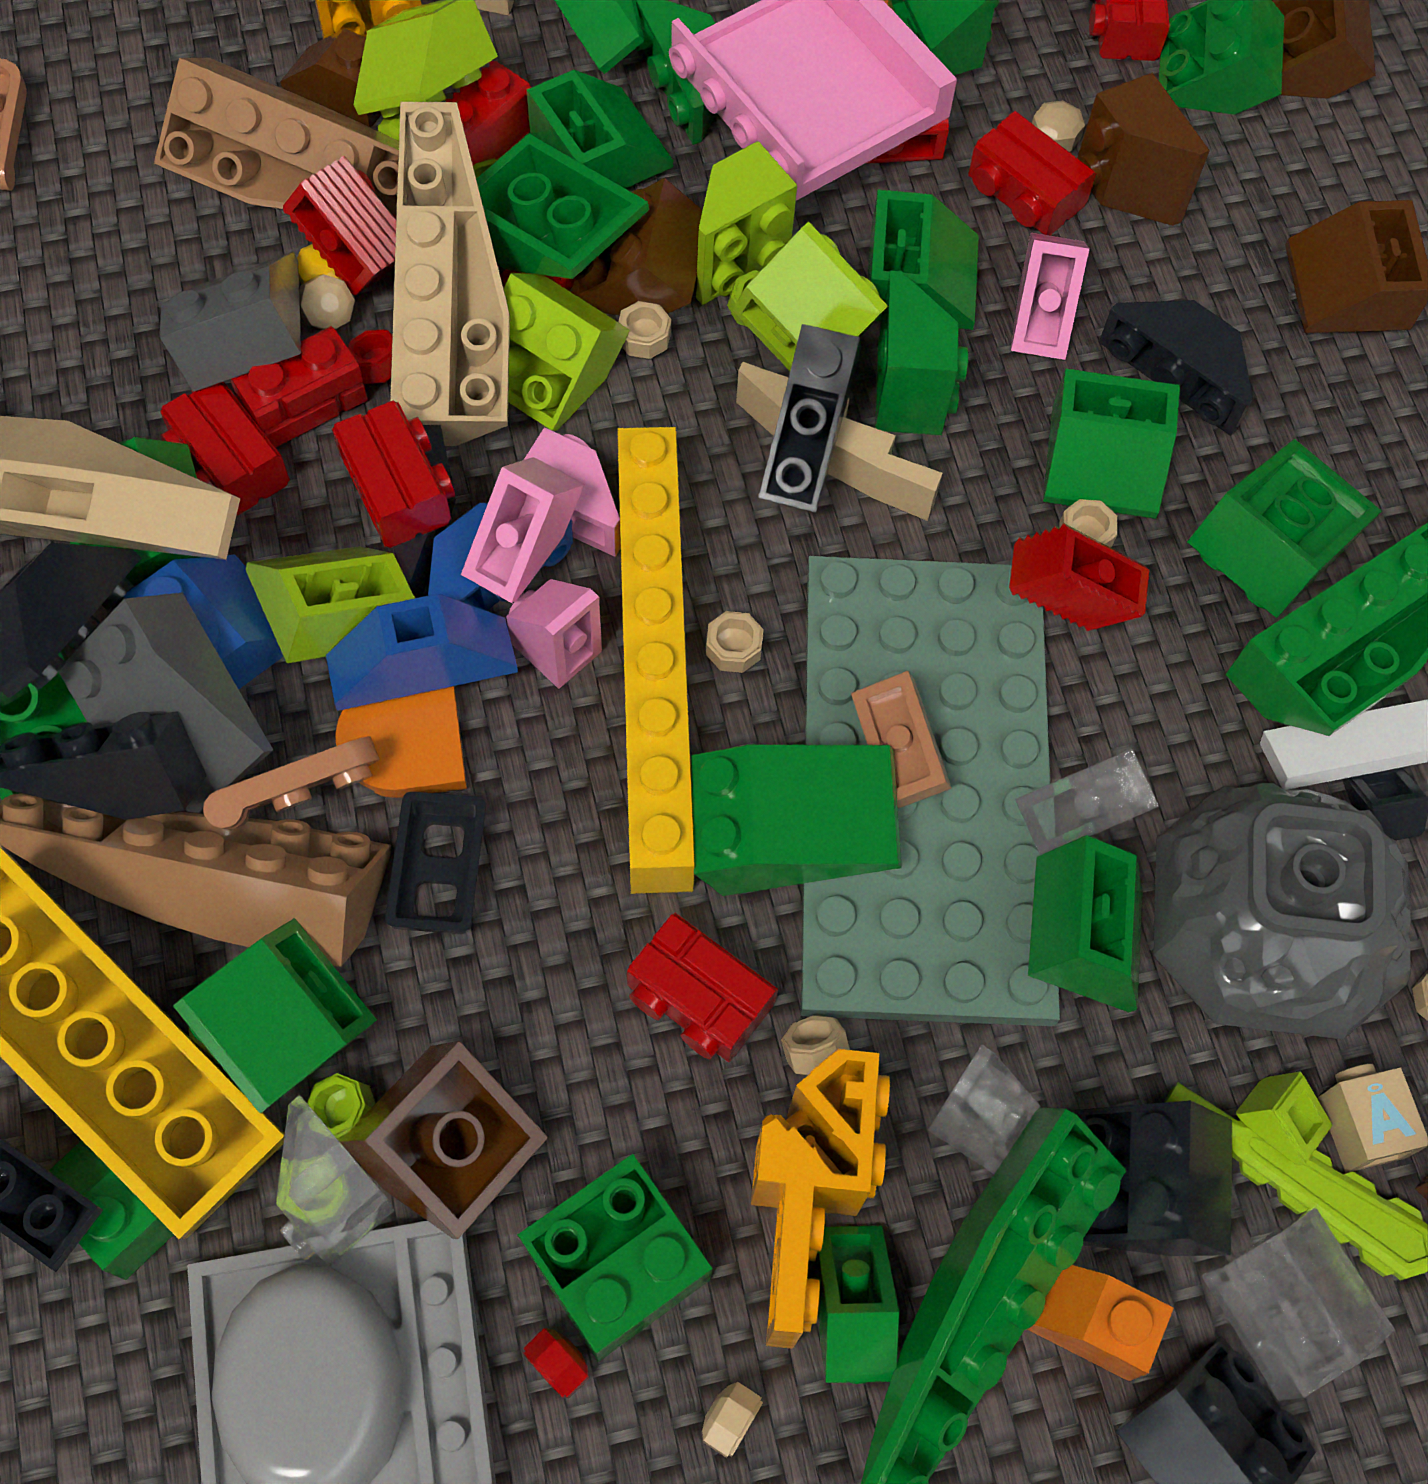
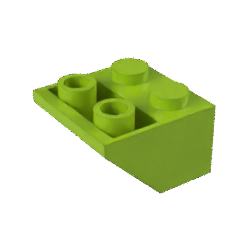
[354,0,498,118]
[696,141,797,305]
[731,222,888,371]
[503,273,630,431]
[246,546,415,663]

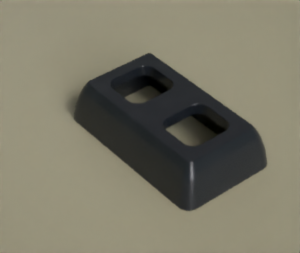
[385,792,486,934]

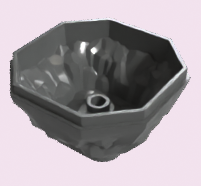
[1153,783,1411,1040]

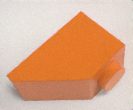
[1027,1265,1174,1381]

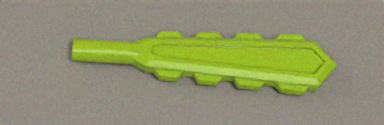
[1164,1082,1428,1281]

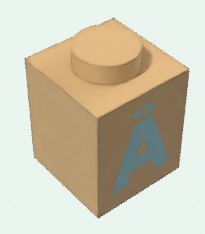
[1318,1064,1428,1173]

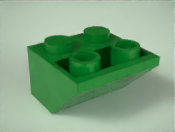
[888,0,999,75]
[1159,0,1284,115]
[527,70,673,188]
[867,189,979,330]
[1043,368,1180,519]
[1028,835,1143,1012]
[173,918,377,1113]
[517,1154,713,1362]

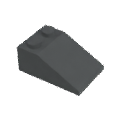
[159,252,301,392]
[59,592,273,814]

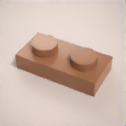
[851,671,952,809]

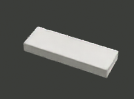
[1260,699,1428,790]

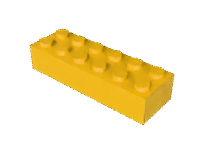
[0,847,289,1239]

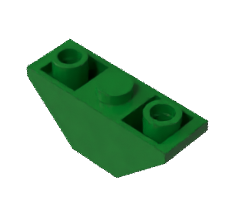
[635,0,717,145]

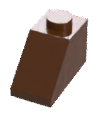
[280,28,381,128]

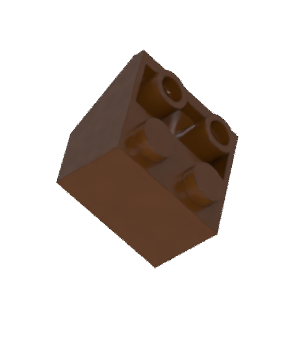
[571,178,703,316]
[1285,200,1428,333]

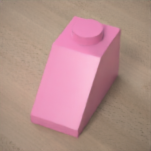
[1011,233,1089,360]
[524,427,621,557]
[461,457,584,603]
[506,579,602,689]

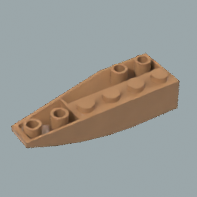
[154,58,399,215]
[0,793,391,967]

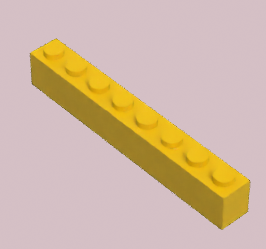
[618,427,694,894]

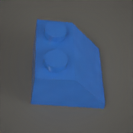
[123,554,284,690]

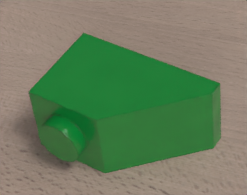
[49,1140,174,1280]
[816,1226,899,1384]

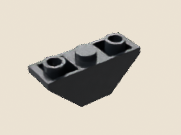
[1099,300,1253,436]
[0,542,142,699]

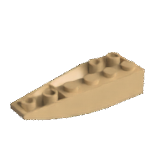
[390,102,510,446]
[0,416,240,560]

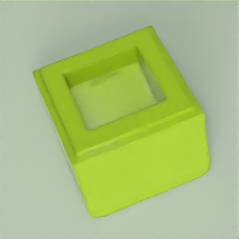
[1236,1071,1333,1165]

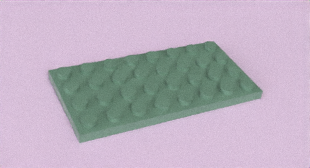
[800,556,1060,1026]

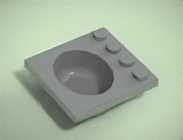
[187,1221,496,1484]

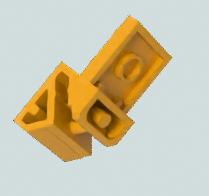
[751,1049,890,1349]

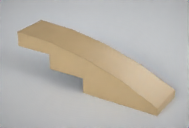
[736,362,943,521]

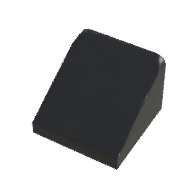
[1343,767,1428,841]

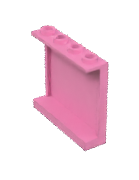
[669,0,957,201]

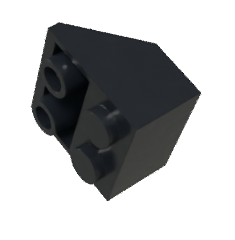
[1075,1100,1232,1256]
[1116,1335,1316,1484]

